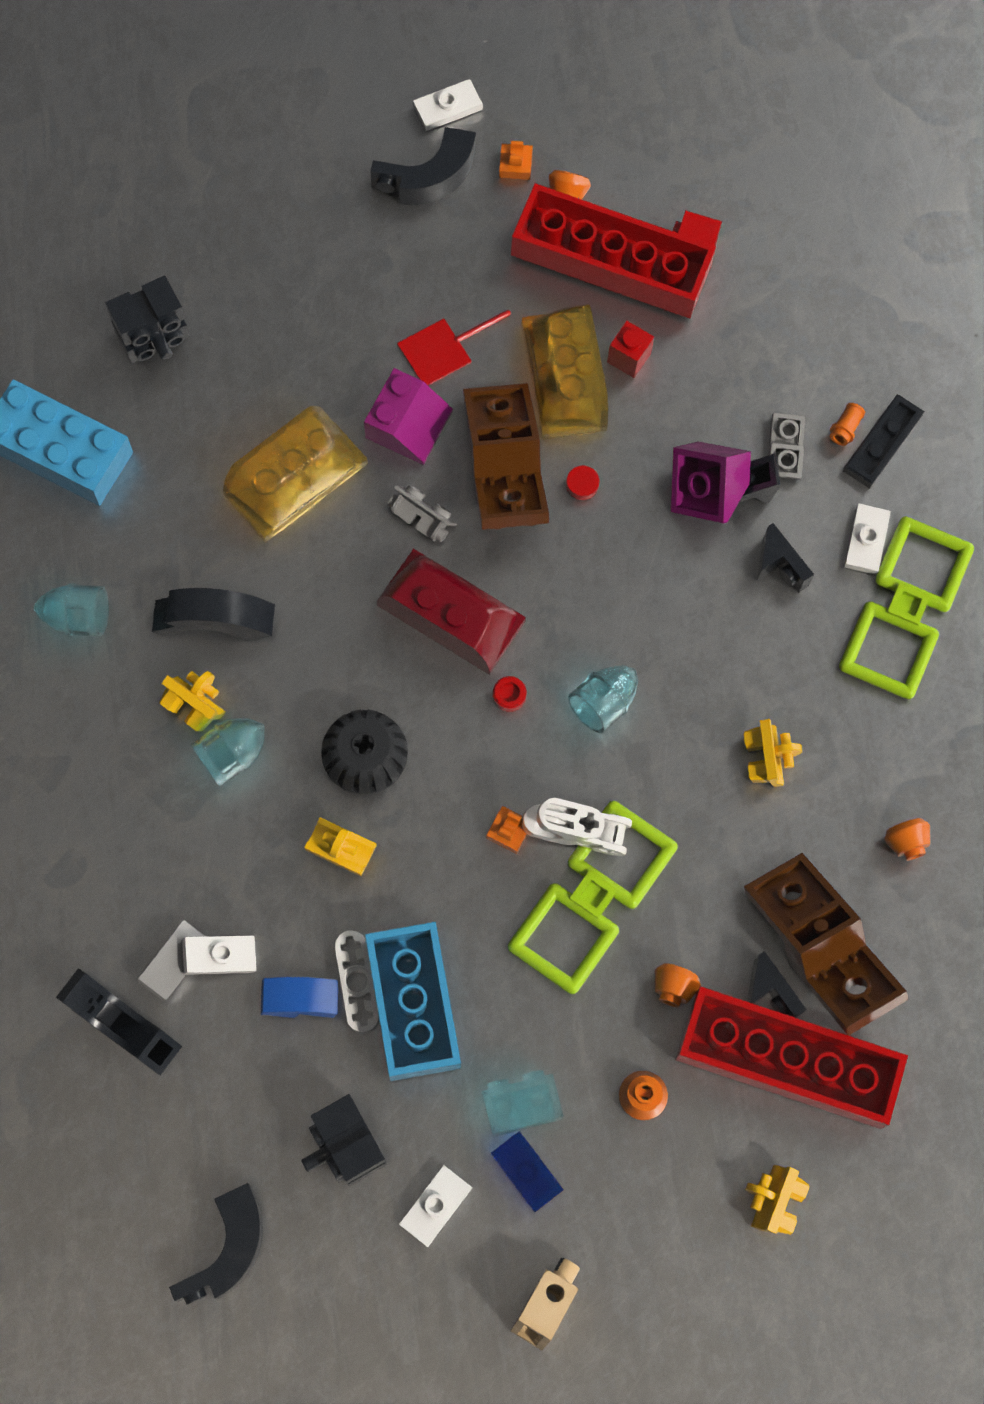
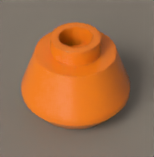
[549,170,591,199]
[884,818,930,861]
[655,963,701,1008]
[619,1071,668,1120]

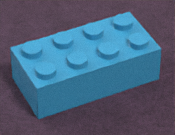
[0,379,133,506]
[365,922,461,1082]

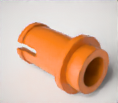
[830,403,865,446]

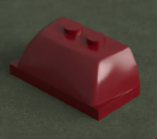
[376,548,526,675]

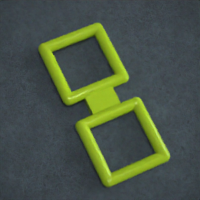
[839,516,974,700]
[508,800,678,994]

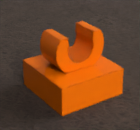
[499,141,533,180]
[486,806,527,854]

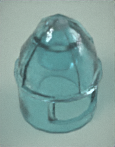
[33,583,109,637]
[568,665,639,733]
[190,719,265,787]

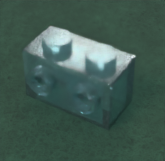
[482,1070,564,1137]

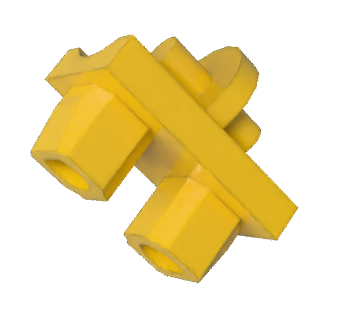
[159,671,226,732]
[744,719,802,787]
[304,817,377,876]
[745,1165,810,1235]

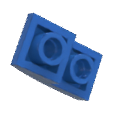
[261,977,338,1018]

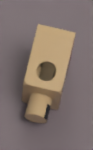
[510,1258,580,1350]

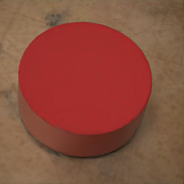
[566,465,600,500]
[493,676,527,712]

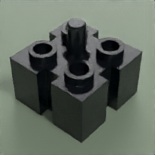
[105,275,190,364]
[301,1094,387,1187]

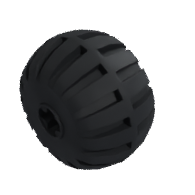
[321,709,408,795]

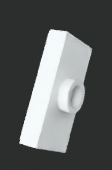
[413,79,483,131]
[844,504,891,575]
[182,936,256,975]
[399,1165,473,1247]

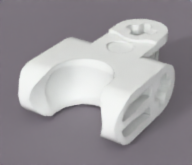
[522,798,632,856]

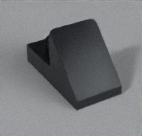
[739,454,781,504]
[757,523,814,593]
[747,951,807,1018]

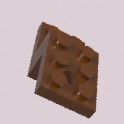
[463,383,549,530]
[744,853,909,1036]

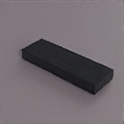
[843,394,925,489]

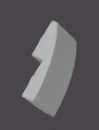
[769,413,806,480]
[136,920,206,1002]

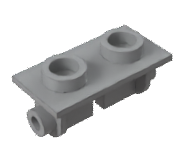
[387,484,457,542]

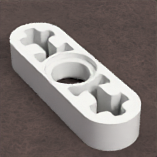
[335,930,379,1034]

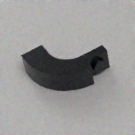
[370,127,476,205]
[152,588,275,641]
[56,968,182,1076]
[169,1183,263,1305]

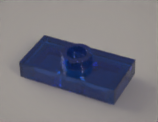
[490,1131,564,1213]

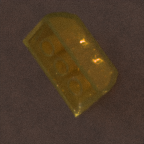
[521,304,608,440]
[223,406,368,543]

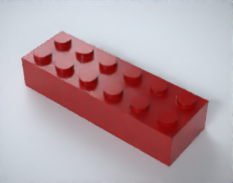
[511,183,716,319]
[675,986,908,1129]

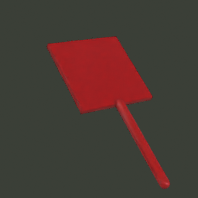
[397,310,511,386]

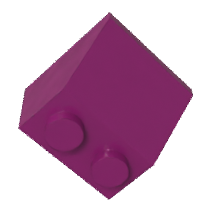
[364,368,453,465]
[671,441,751,524]

